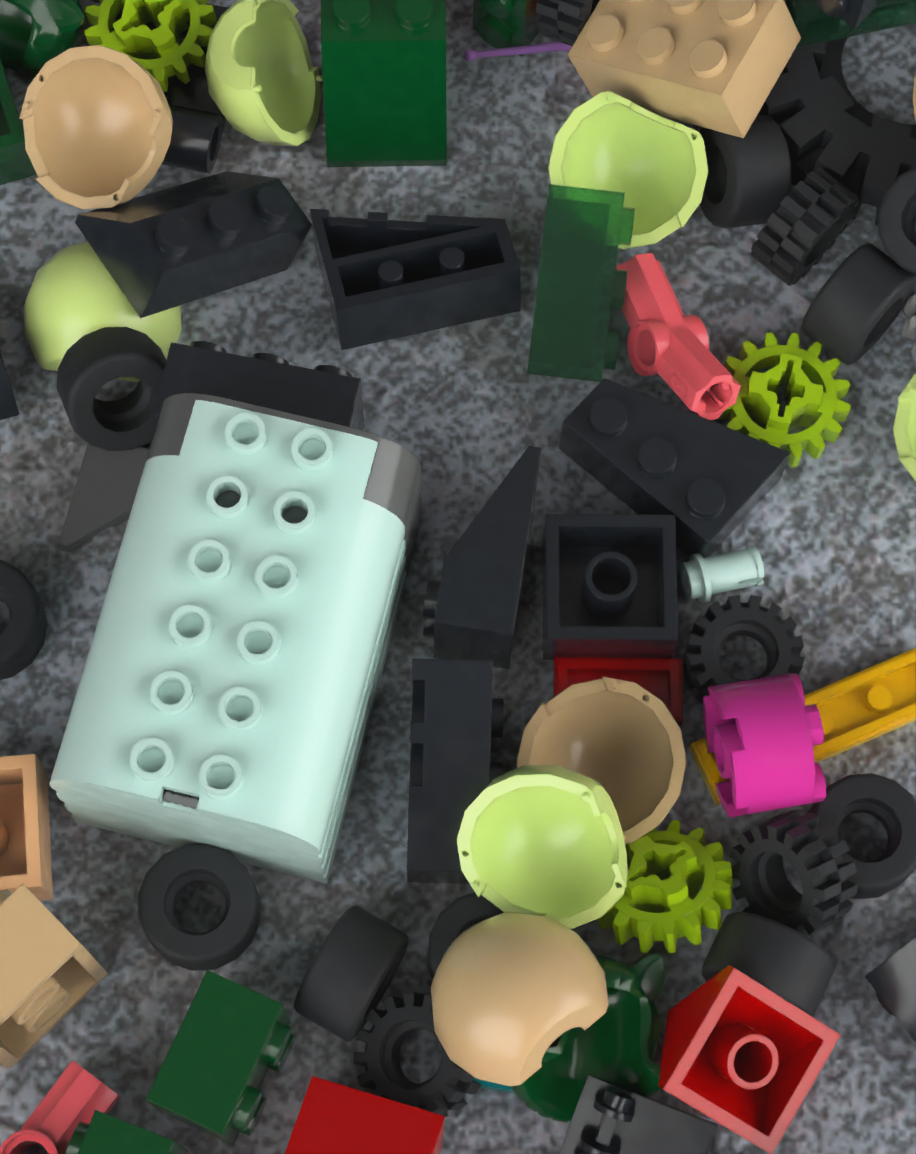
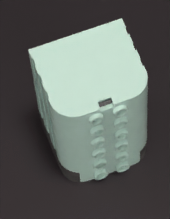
[49,393,422,883]

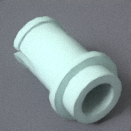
[679,545,764,604]

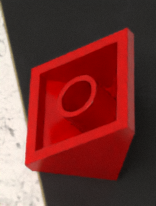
[658,965,841,1154]
[284,1076,445,1154]

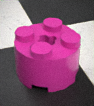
[703,673,826,818]

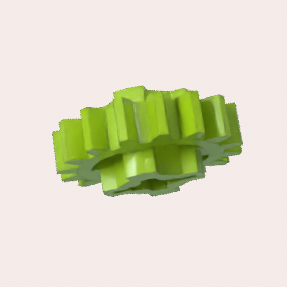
[84,0,217,92]
[718,332,851,468]
[597,820,733,953]

